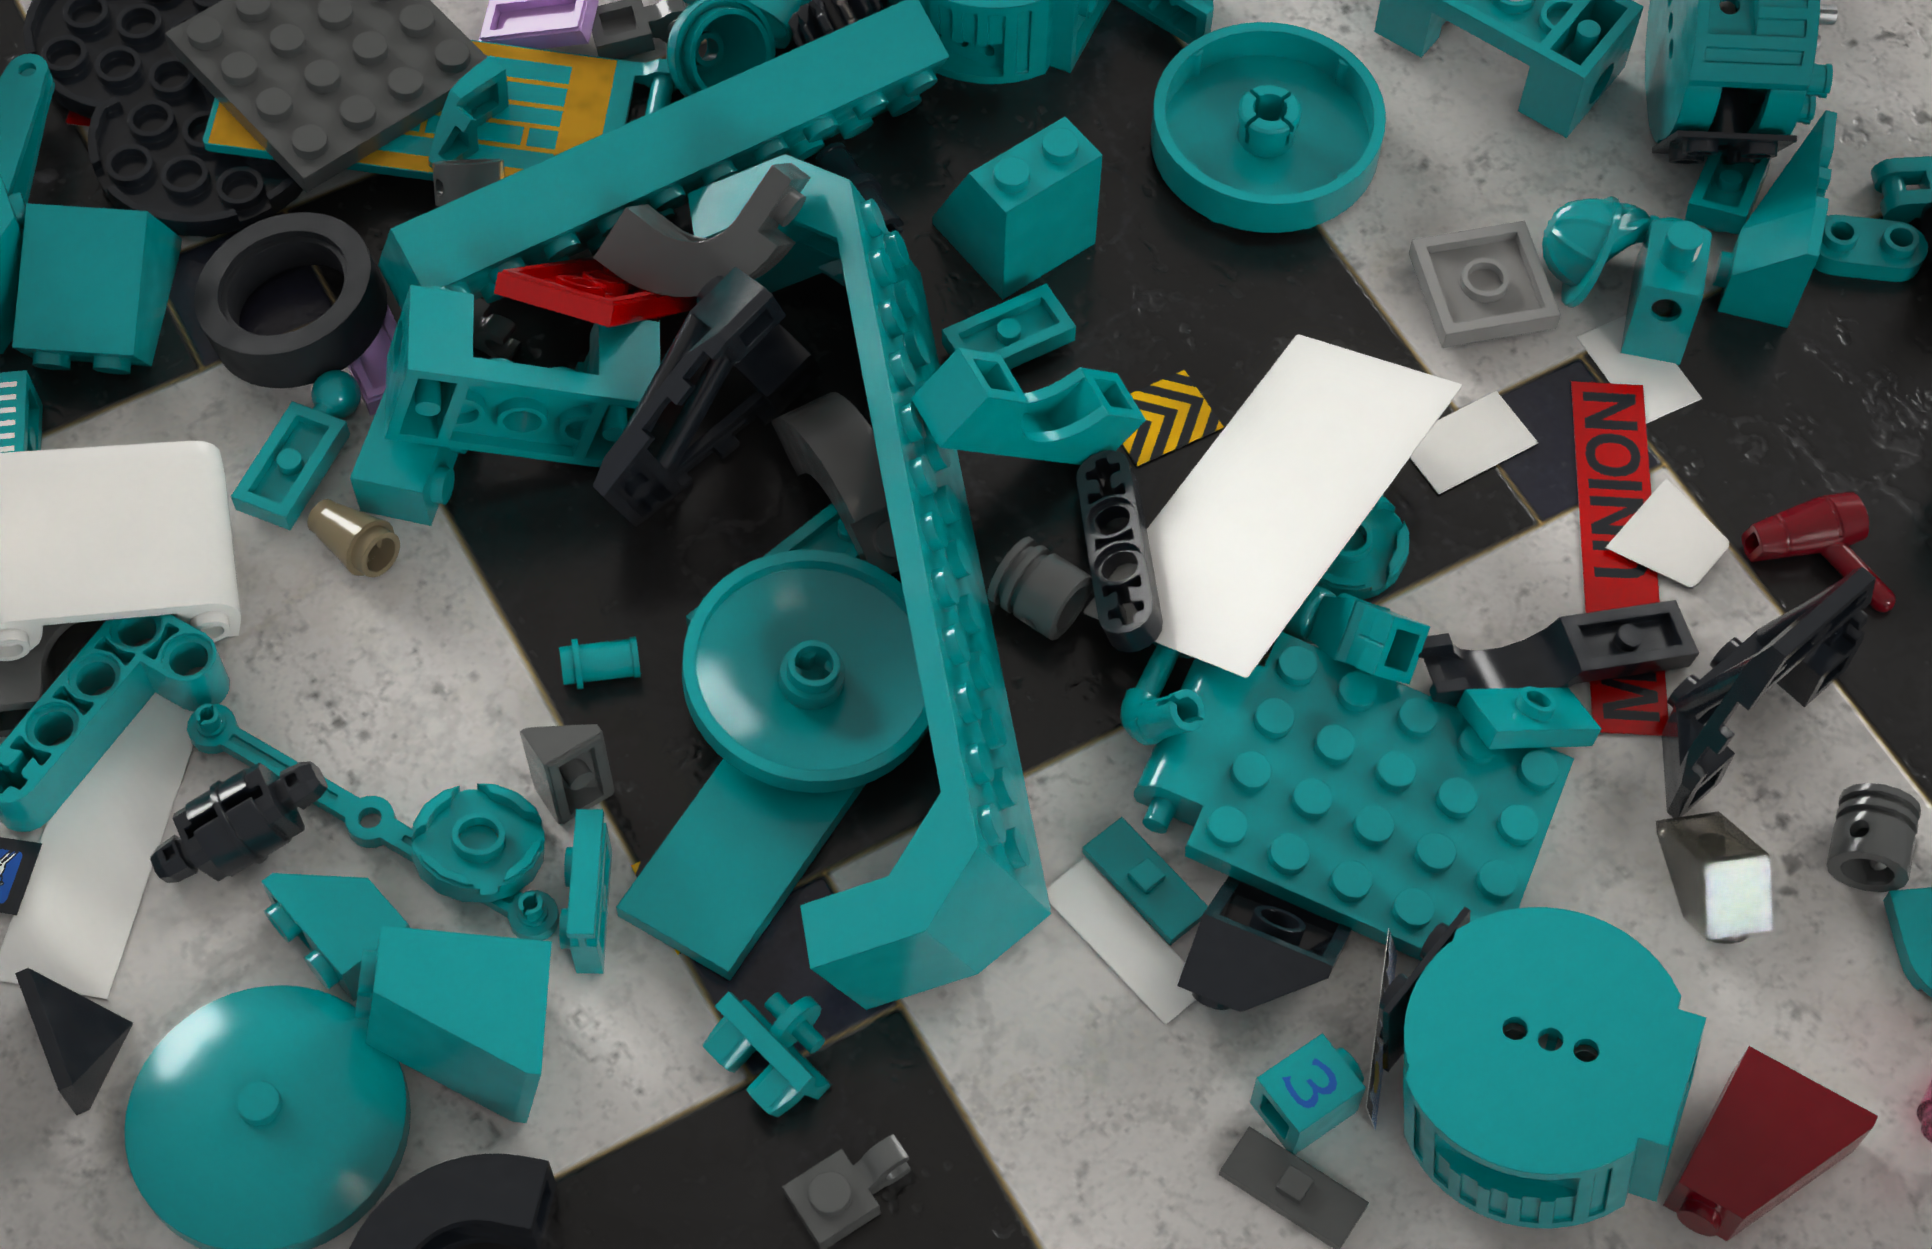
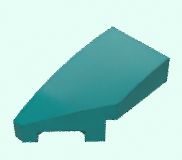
[429,55,509,168]

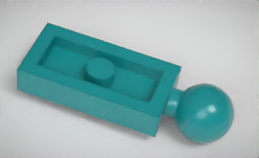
[231,370,361,530]

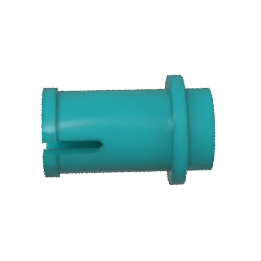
[559,636,641,690]

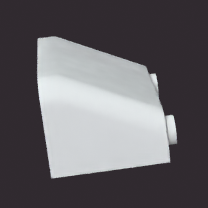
[0,440,241,661]

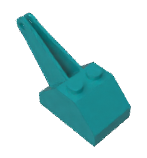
[0,54,55,354]

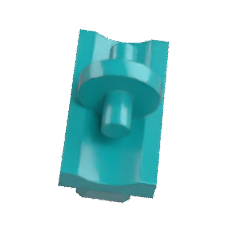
[702,991,832,1117]

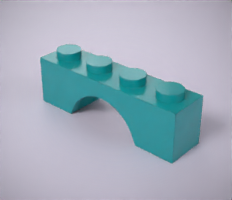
[911,347,1146,465]

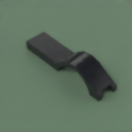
[1418,600,1699,706]

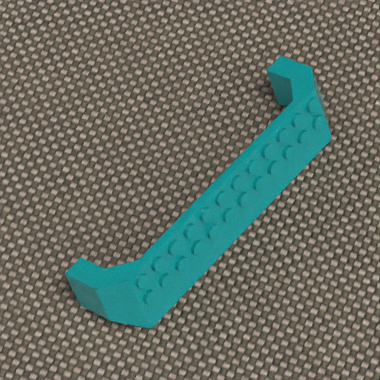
[687,154,1052,1010]

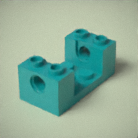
[1374,0,1644,138]
[384,285,660,468]

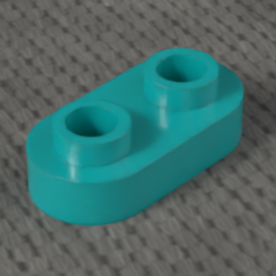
[1814,215,1928,282]

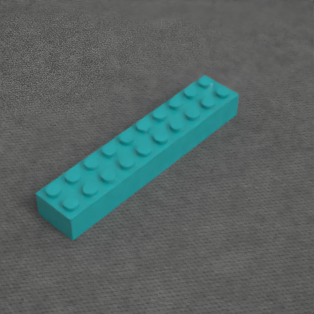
[377,0,950,310]

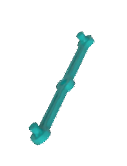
[187,703,559,941]

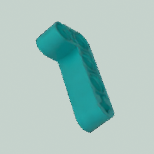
[0,615,230,832]

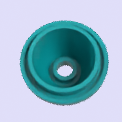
[667,0,775,97]

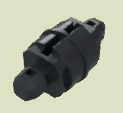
[150,761,328,883]

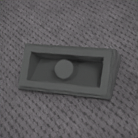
[520,724,615,824]

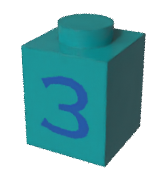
[1250,1033,1366,1155]

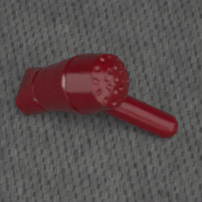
[1741,492,1896,612]

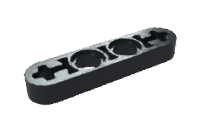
[1076,450,1163,653]

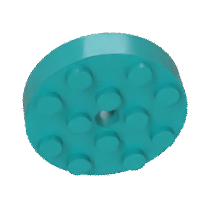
[1151,22,1386,233]

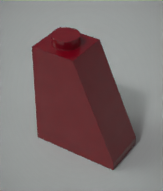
[1663,1046,1878,1241]

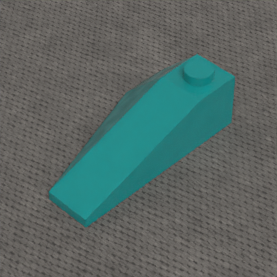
[1712,110,1837,328]

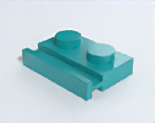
[559,809,612,974]

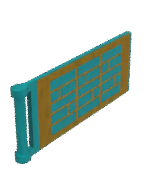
[203,40,678,181]

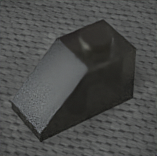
[1656,811,1772,944]

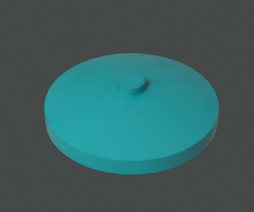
[682,549,929,793]
[124,985,411,1249]

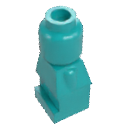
[1282,585,1430,684]

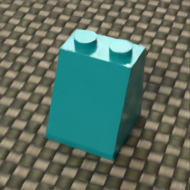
[932,117,1103,300]
[12,203,182,374]
[354,926,552,1123]

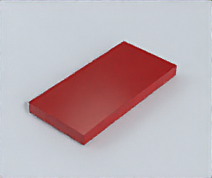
[494,256,697,327]

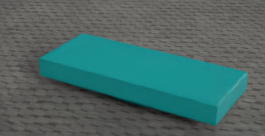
[1082,817,1208,946]

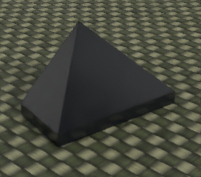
[15,968,133,1115]

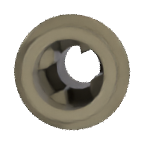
[307,499,400,578]

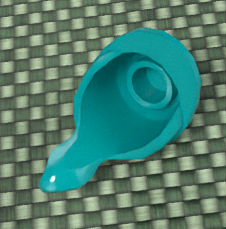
[1542,196,1682,308]

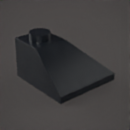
[1177,876,1352,1012]

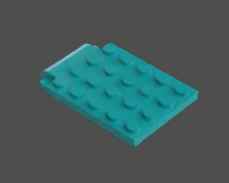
[1134,632,1574,961]

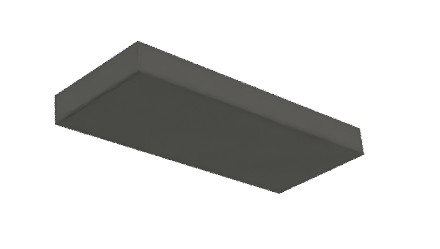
[1219,1126,1369,1249]

